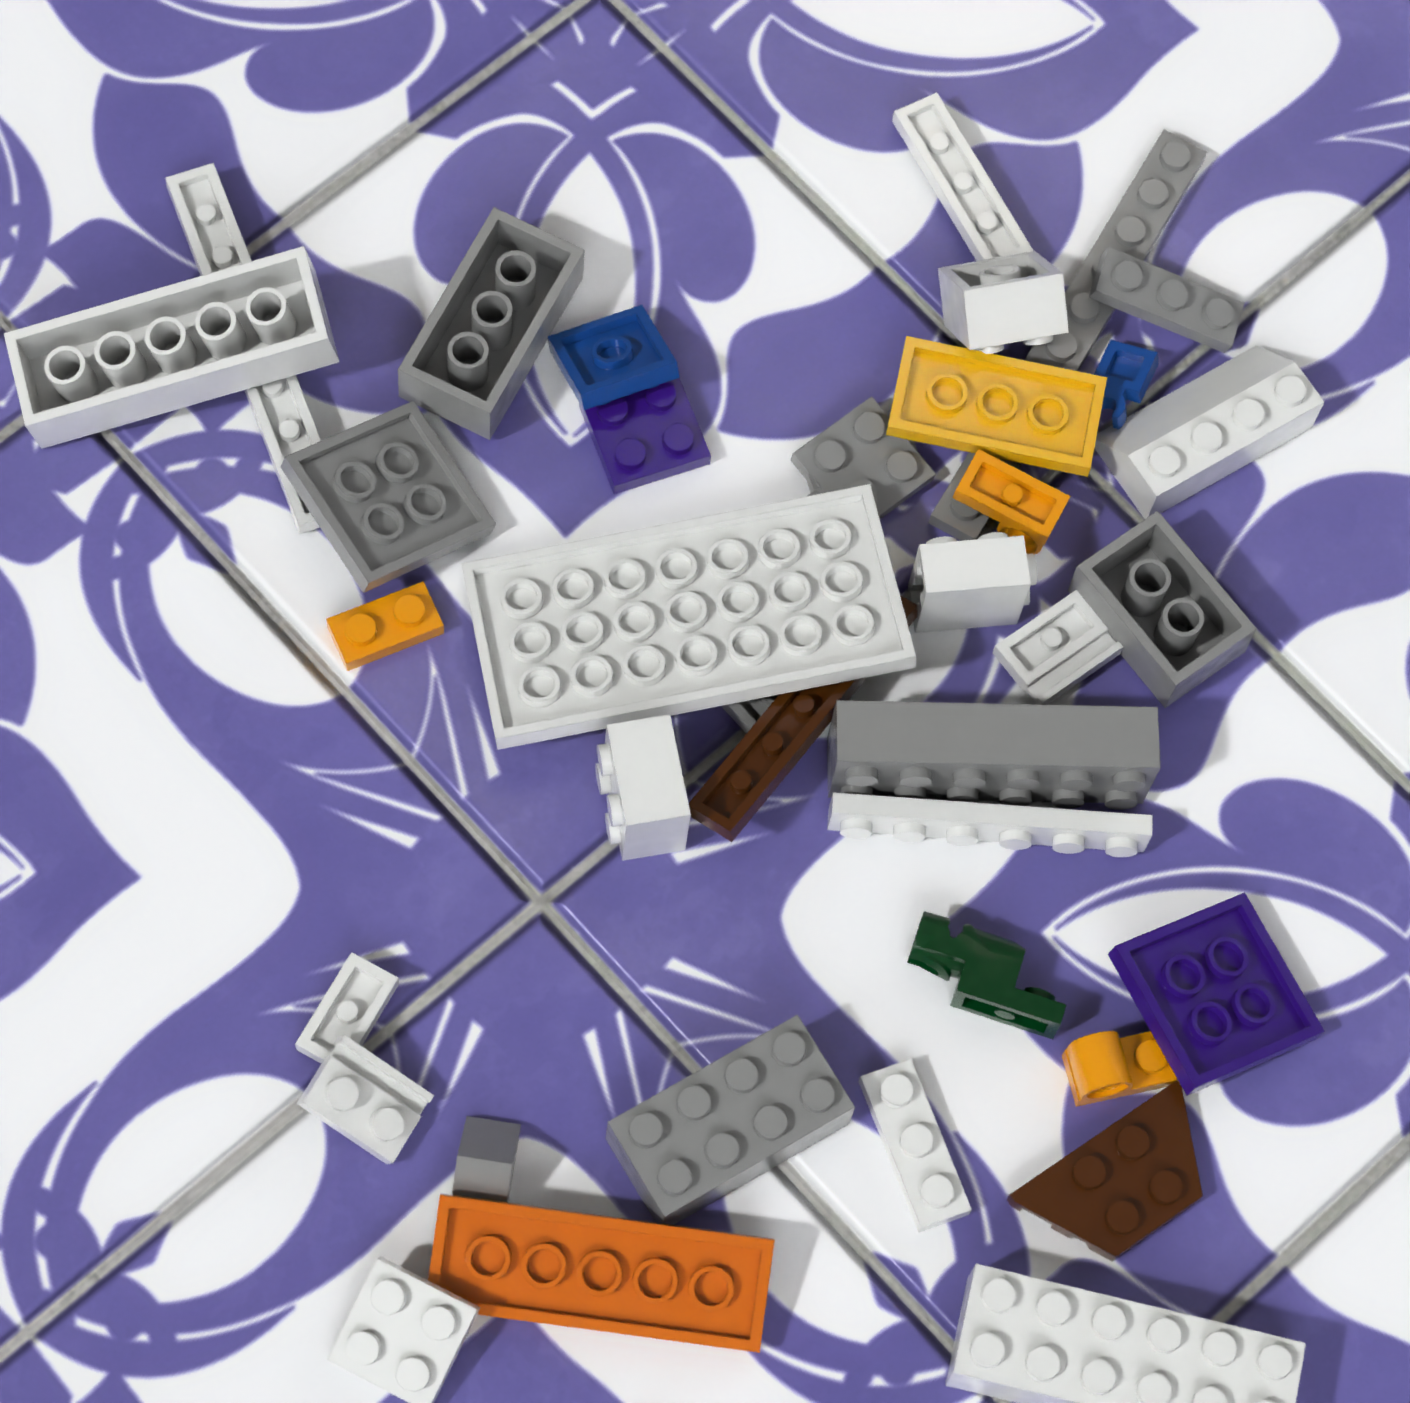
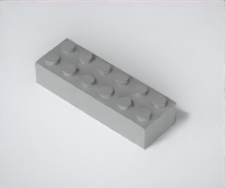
[827,700,1161,810]

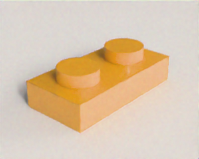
[326,581,444,671]

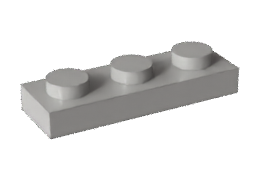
[1089,247,1244,353]

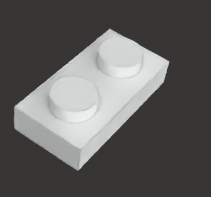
[295,952,399,1064]

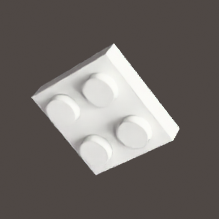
[327,1256,481,1403]

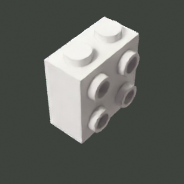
[908,532,1037,633]

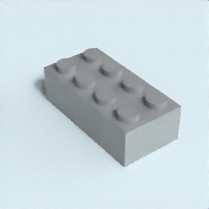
[398,207,585,440]
[605,1014,855,1225]

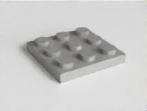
[281,400,496,593]

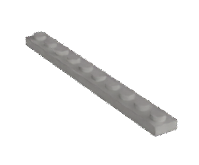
[929,129,1207,541]

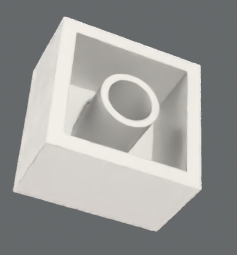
[938,251,1069,354]
[595,714,691,861]

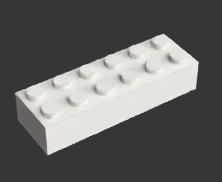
[4,246,340,449]
[945,1264,1306,1403]

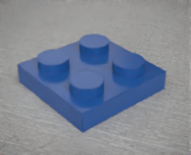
[547,305,680,410]

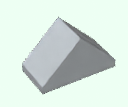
[452,1116,521,1202]

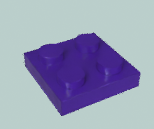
[579,378,711,494]

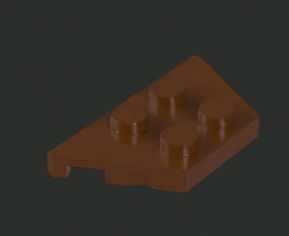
[1007,1080,1203,1262]

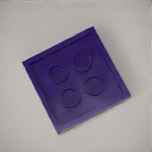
[1108,892,1325,1096]

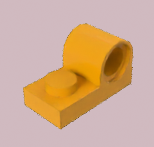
[952,449,1070,554]
[1062,1031,1179,1107]

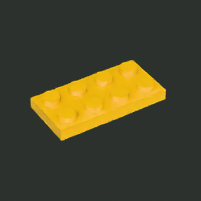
[886,336,1107,477]

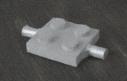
[790,396,936,519]

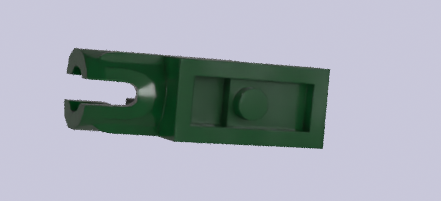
[907,911,1066,1040]

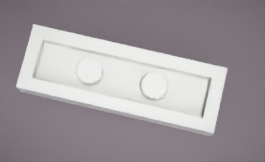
[859,1059,972,1233]

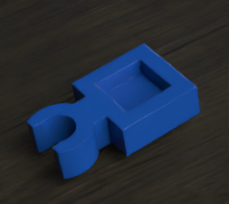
[1094,339,1159,429]

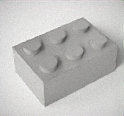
[1068,511,1257,708]

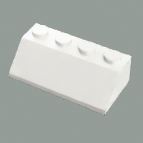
[1094,345,1325,519]

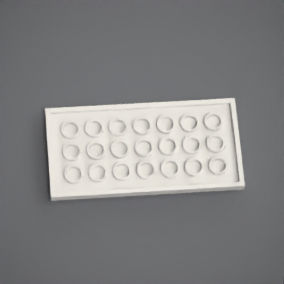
[461,484,917,750]

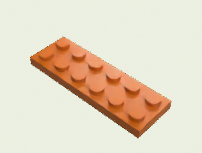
[428,1193,775,1353]

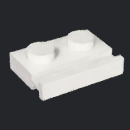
[993,590,1123,705]
[297,1035,434,1164]

